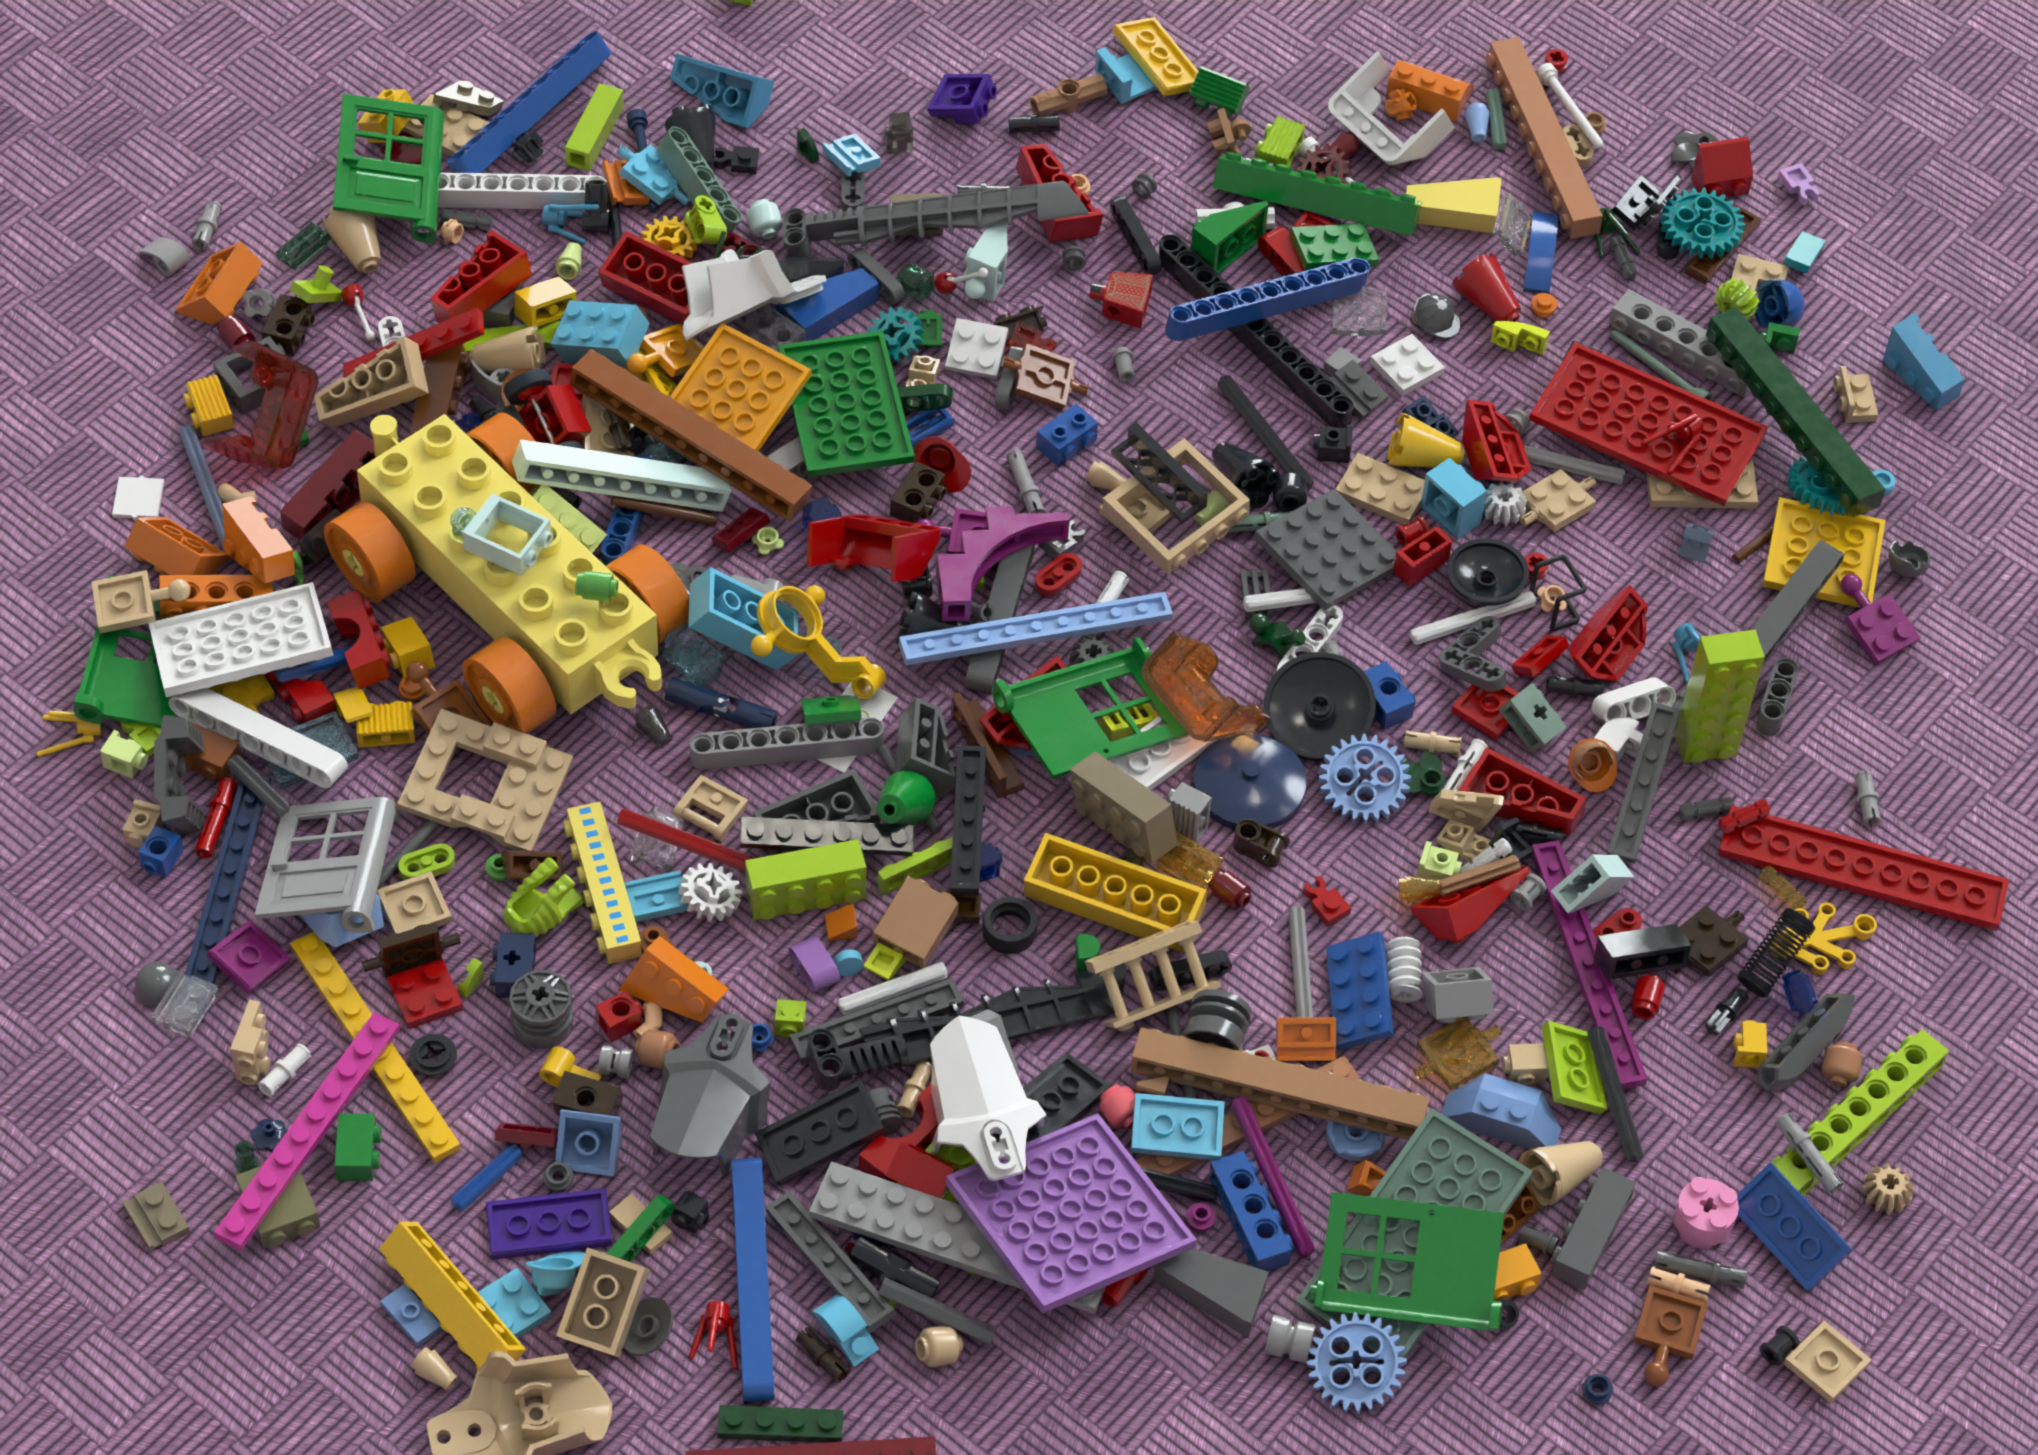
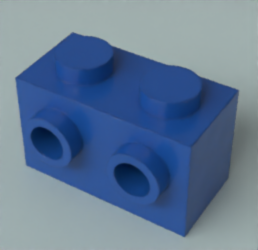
[1036,404,1098,466]

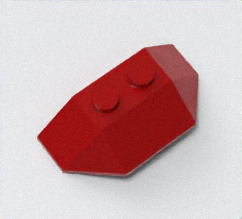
[1462,400,1531,482]
[1569,585,1648,682]
[978,655,1066,751]

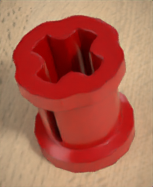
[1395,516,1430,547]

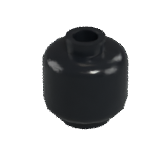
[1272,473,1307,512]

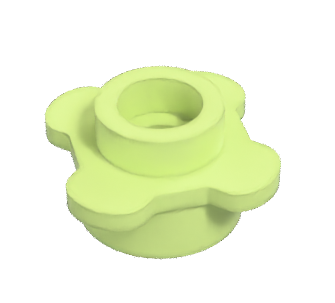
[752,527,784,555]

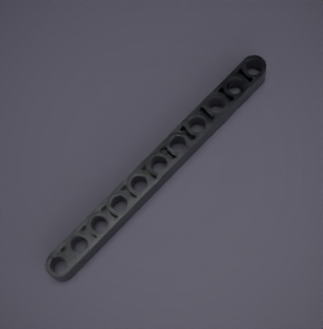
[1158,234,1354,428]

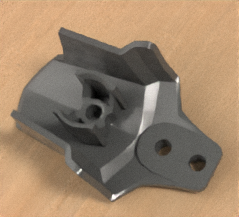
[650,1013,770,1176]

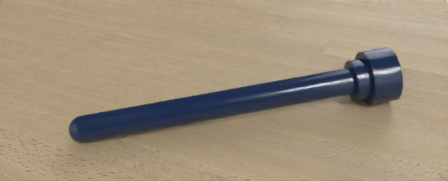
[626,109,659,211]

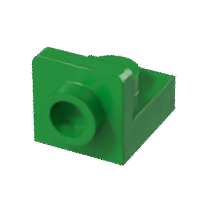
[915,310,942,347]
[1761,322,1800,353]

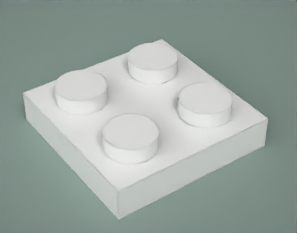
[945,318,1009,380]
[1370,334,1445,397]

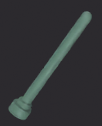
[1610,330,1712,401]

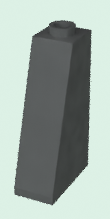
[1151,1248,1268,1337]

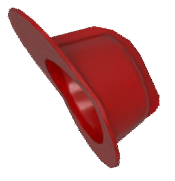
[914,436,971,493]

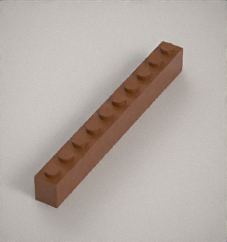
[570,349,812,522]

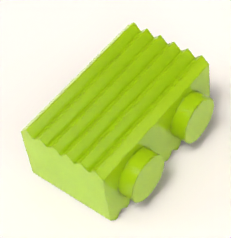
[1255,116,1305,166]

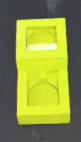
[863,942,906,981]

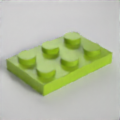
[1542,1021,1607,1115]

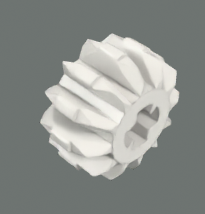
[1483,481,1527,527]

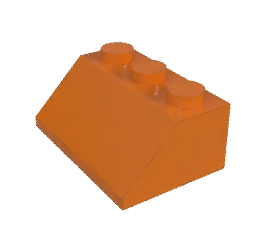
[1386,60,1475,122]
[175,242,263,325]
[124,517,230,575]

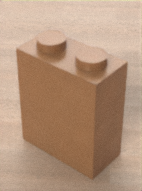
[873,876,958,968]

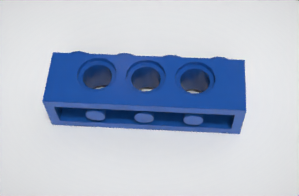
[1209,1151,1294,1271]

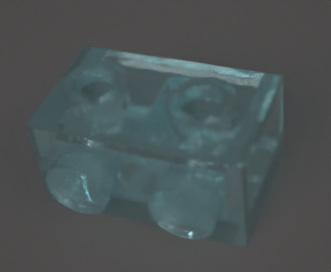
[662,622,726,687]

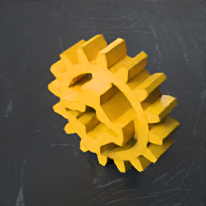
[641,216,697,259]

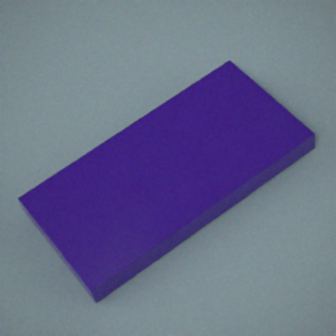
[486,1188,613,1260]

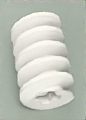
[1385,937,1422,1003]

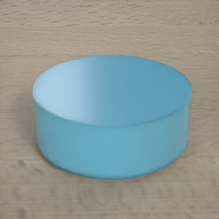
[1872,470,1896,496]
[833,950,863,976]

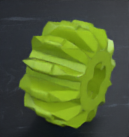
[1713,278,1760,320]

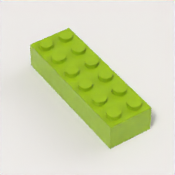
[1674,630,1765,763]

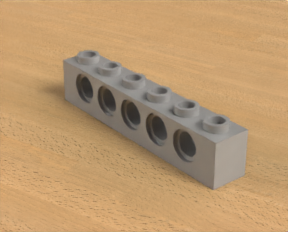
[1609,289,1750,398]

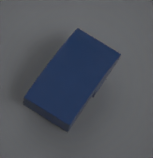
[1402,395,1459,438]

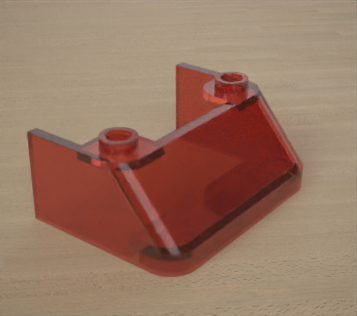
[201,341,319,469]

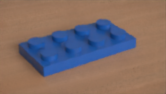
[1326,931,1394,1051]
[1737,1162,1853,1292]

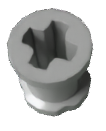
[1509,873,1547,911]

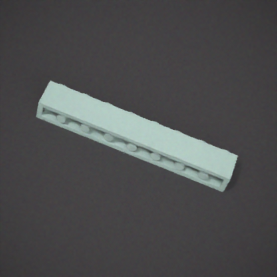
[512,440,731,512]

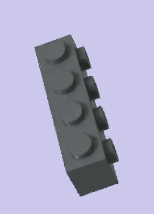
[1550,1167,1636,1290]

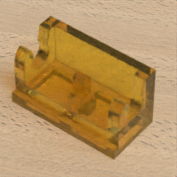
[1157,831,1224,892]

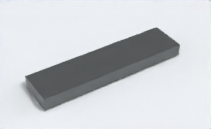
[878,1277,996,1344]

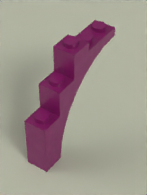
[936,506,1070,621]

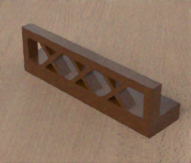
[951,692,1024,799]

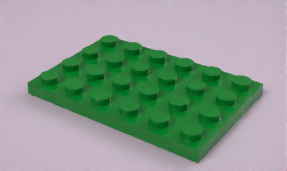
[778,331,915,478]

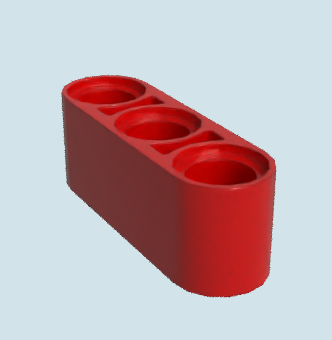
[1257,226,1305,277]

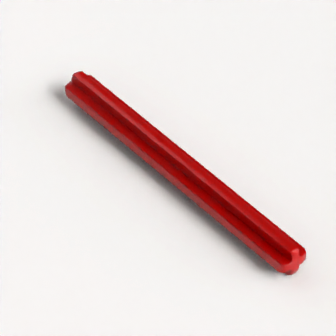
[617,809,755,872]

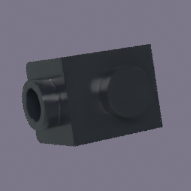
[1489,817,1534,863]

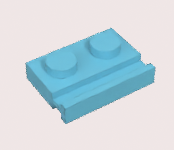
[823,134,881,176]
[624,870,689,922]

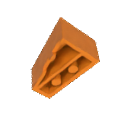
[222,496,295,583]

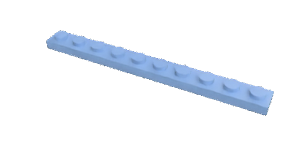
[899,592,1173,666]

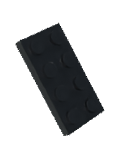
[1023,1052,1111,1143]
[755,1079,886,1186]

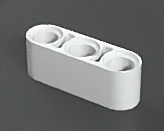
[1592,677,1676,723]

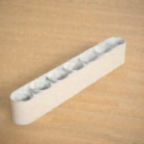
[438,173,607,209]
[169,688,348,788]

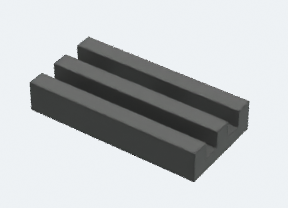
[1240,568,1273,619]

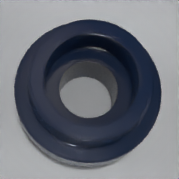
[1582,1374,1613,1404]

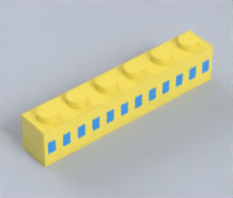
[563,802,642,964]

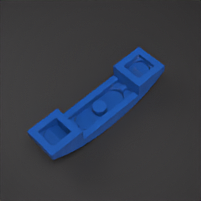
[1523,211,1558,294]

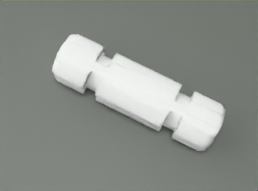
[1460,838,1512,872]

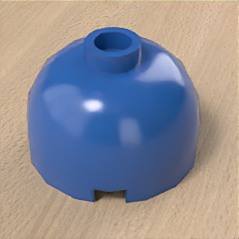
[1755,279,1805,328]

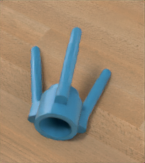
[542,204,599,244]
[1672,623,1700,684]

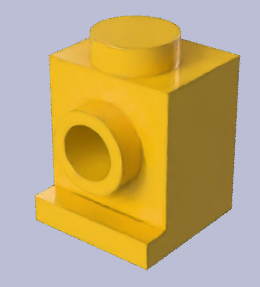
[1733,1020,1767,1068]

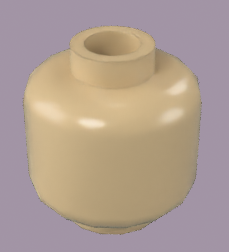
[915,1325,963,1367]

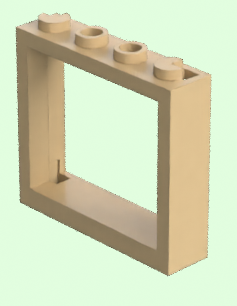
[1103,438,1250,575]

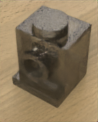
[883,112,913,154]

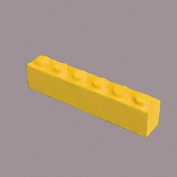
[379,1222,526,1370]

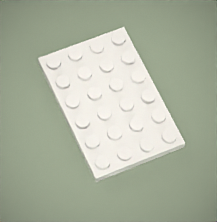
[149,582,333,697]

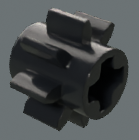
[512,131,544,163]

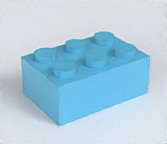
[551,300,650,367]

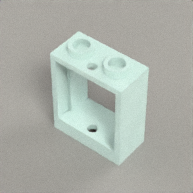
[462,493,553,576]

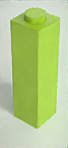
[565,83,624,171]

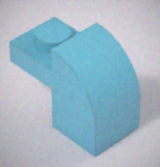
[812,1294,879,1367]

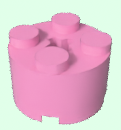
[1673,1177,1739,1249]

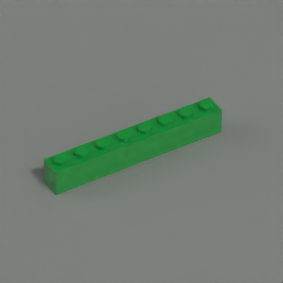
[1212,152,1422,236]

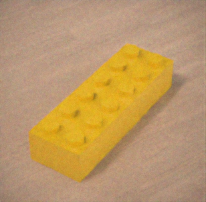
[1024,833,1207,953]

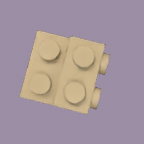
[230,999,271,1085]

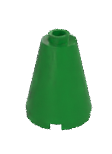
[877,770,936,827]

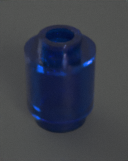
[1782,969,1819,1014]

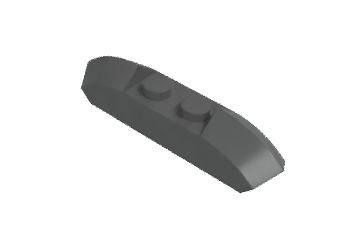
[1758,993,1855,1091]

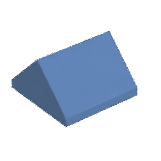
[555,1109,622,1176]

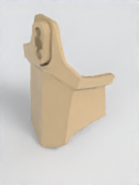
[427,1351,612,1455]

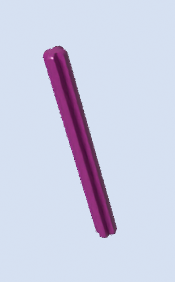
[1231,1096,1315,1258]

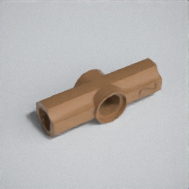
[1030,74,1108,117]

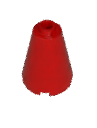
[1452,252,1521,322]

